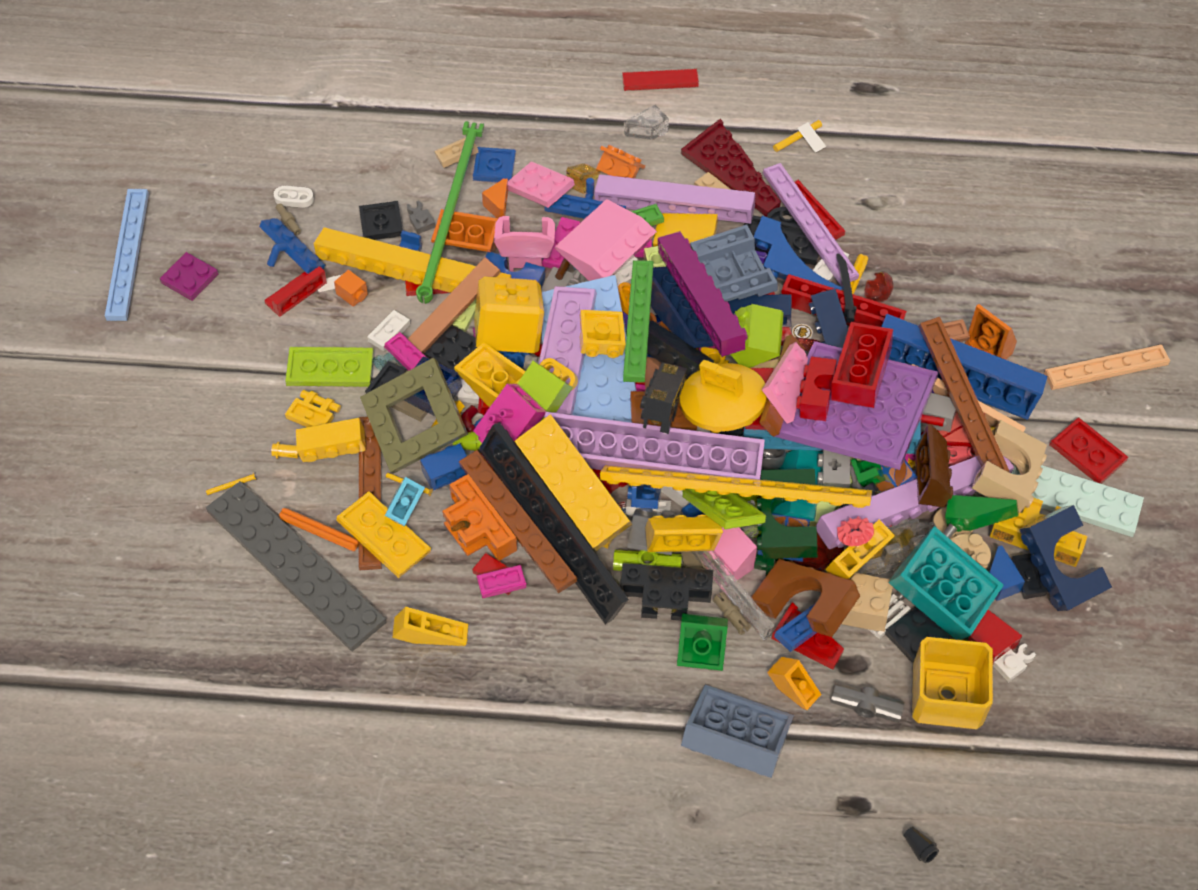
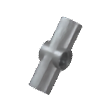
[831,682,905,723]

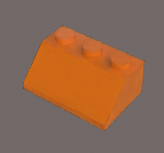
[431,209,498,252]

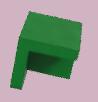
[851,458,886,487]

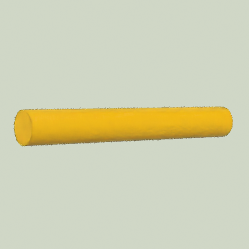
[773,120,822,152]

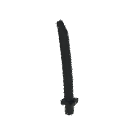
[836,253,857,323]

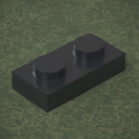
[365,361,406,394]
[1011,553,1048,599]

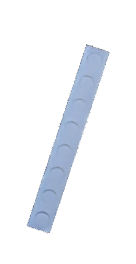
[105,189,149,321]

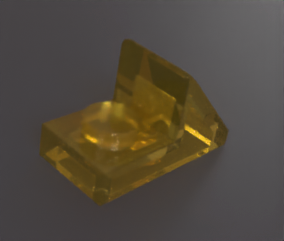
[566,163,601,194]

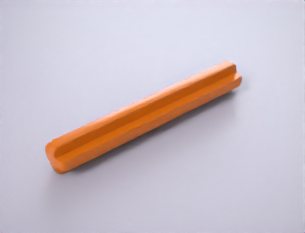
[279,508,359,551]

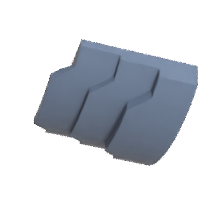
[690,225,778,302]

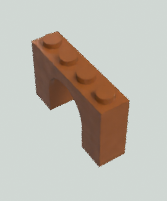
[751,559,860,637]

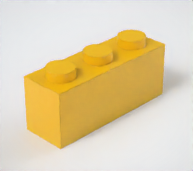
[296,418,366,462]

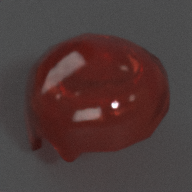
[864,271,894,302]

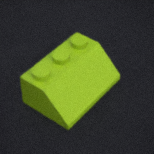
[730,304,784,368]

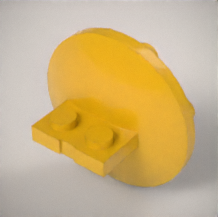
[680,360,767,433]

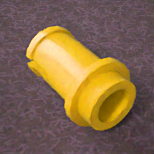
[271,442,299,459]

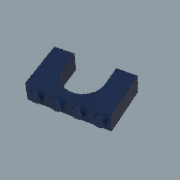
[1019,505,1112,611]

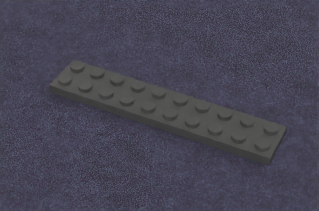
[206,481,386,652]

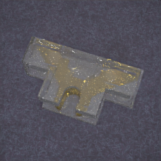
[856,518,937,576]

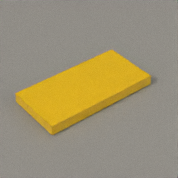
[336,492,431,578]

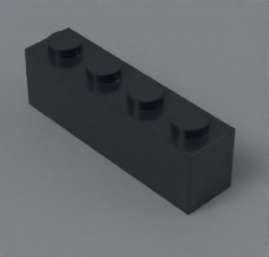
[647,320,714,380]

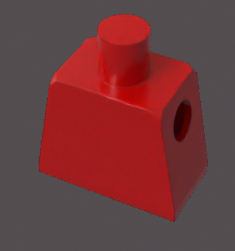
[968,610,1022,665]

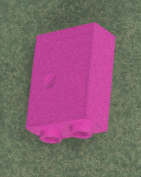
[473,384,546,446]

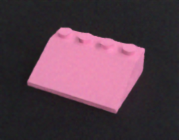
[555,199,657,281]

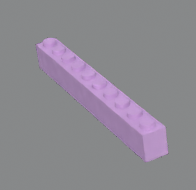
[816,456,1014,549]

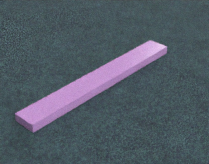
[763,163,859,285]

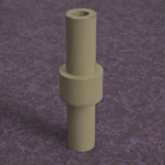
[275,203,301,235]

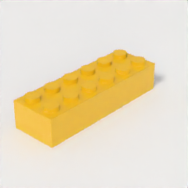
[515,414,633,551]

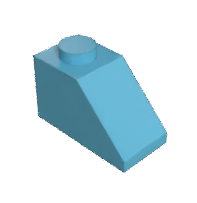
[385,477,425,526]

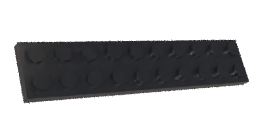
[479,422,629,625]

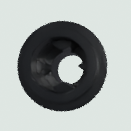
[903,826,939,864]

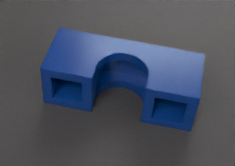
[485,252,545,288]

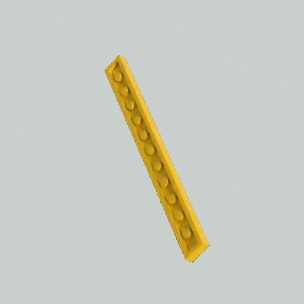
[600,465,872,508]

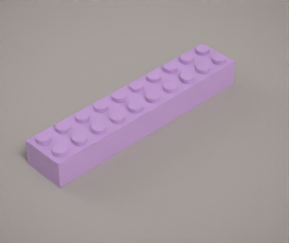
[545,412,765,480]

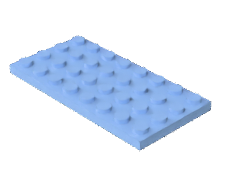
[541,275,637,423]

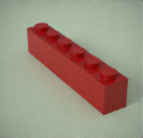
[781,274,907,327]

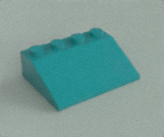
[888,526,1003,640]

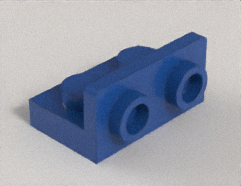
[627,484,661,509]

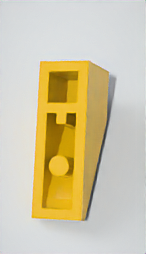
[825,520,895,579]
[392,607,468,646]

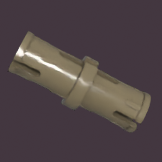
[713,592,751,635]

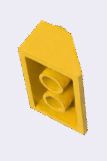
[645,515,723,552]

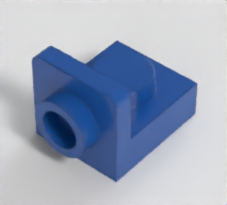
[399,231,422,252]

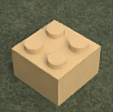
[842,573,893,632]

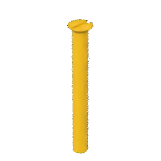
[206,473,256,496]
[385,473,433,497]

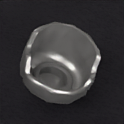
[761,449,786,470]

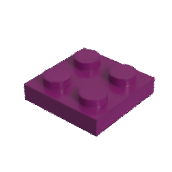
[160,252,219,301]

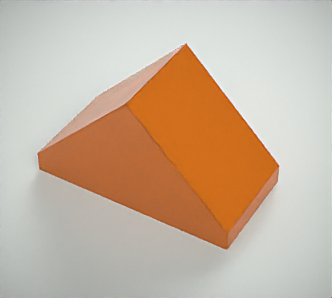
[482,179,508,219]

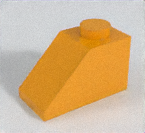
[767,657,821,710]

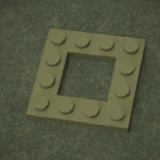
[360,358,468,474]

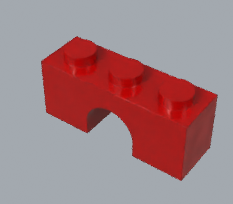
[796,356,837,421]

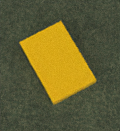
[653,213,718,247]

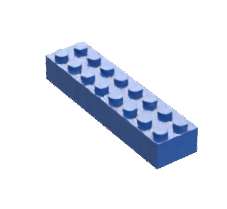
[881,314,1048,420]

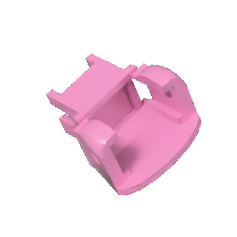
[494,216,555,272]

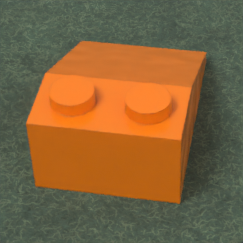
[965,304,1017,360]

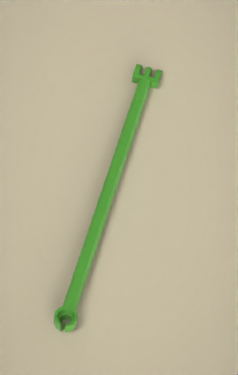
[416,121,484,304]

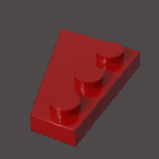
[771,602,844,670]

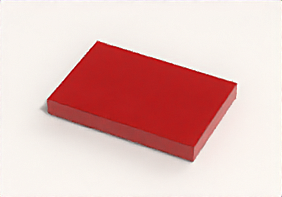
[1050,417,1129,484]

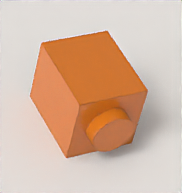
[334,269,368,307]

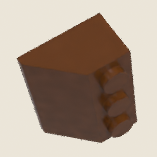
[915,424,953,508]

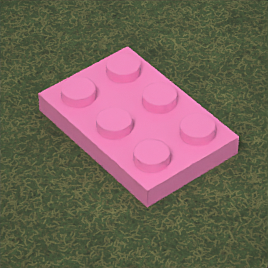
[508,162,575,208]

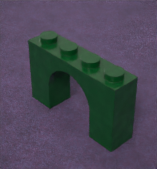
[757,469,818,559]

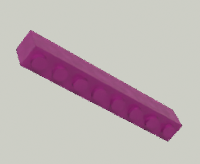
[658,231,748,357]

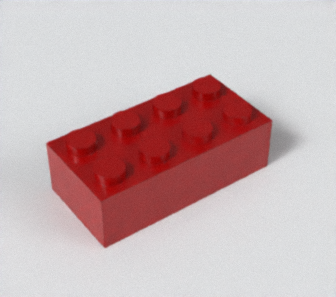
[831,322,893,408]

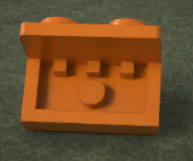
[596,144,645,179]

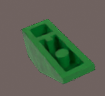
[945,495,1019,532]

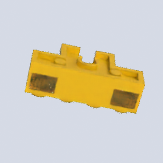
[990,498,1088,567]

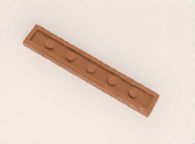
[408,258,501,354]

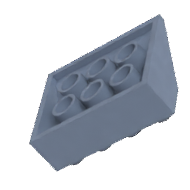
[681,685,794,778]

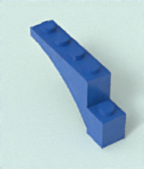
[754,216,842,291]

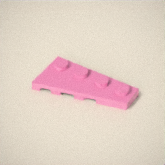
[762,342,808,424]

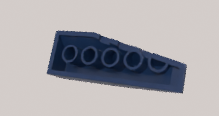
[651,267,714,348]

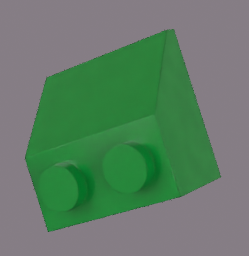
[677,614,728,671]

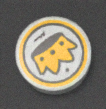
[792,324,813,345]

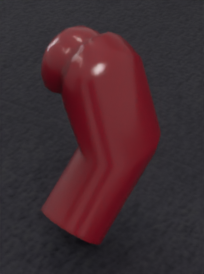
[461,405,478,433]

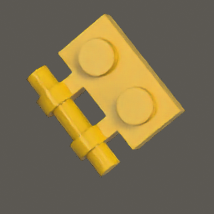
[285,390,341,427]

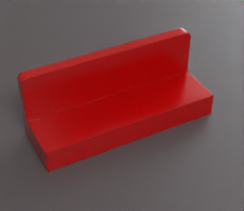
[264,266,327,317]

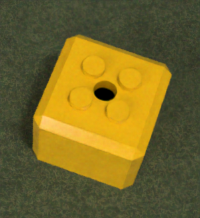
[474,276,544,353]
[912,637,993,729]

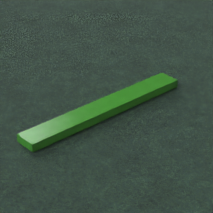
[623,260,654,382]

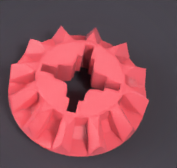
[837,516,874,546]

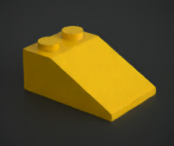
[454,342,525,407]

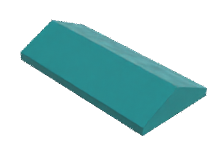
[773,449,822,521]

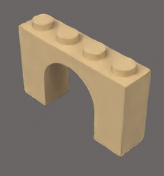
[972,420,1047,514]

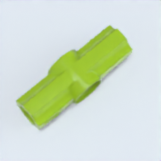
[613,550,682,571]

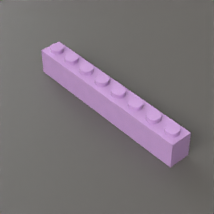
[594,174,755,224]

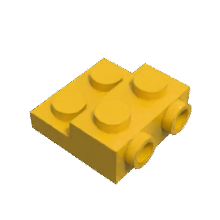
[579,310,626,358]

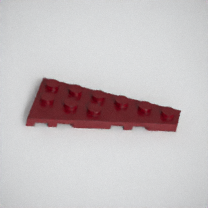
[681,118,781,217]

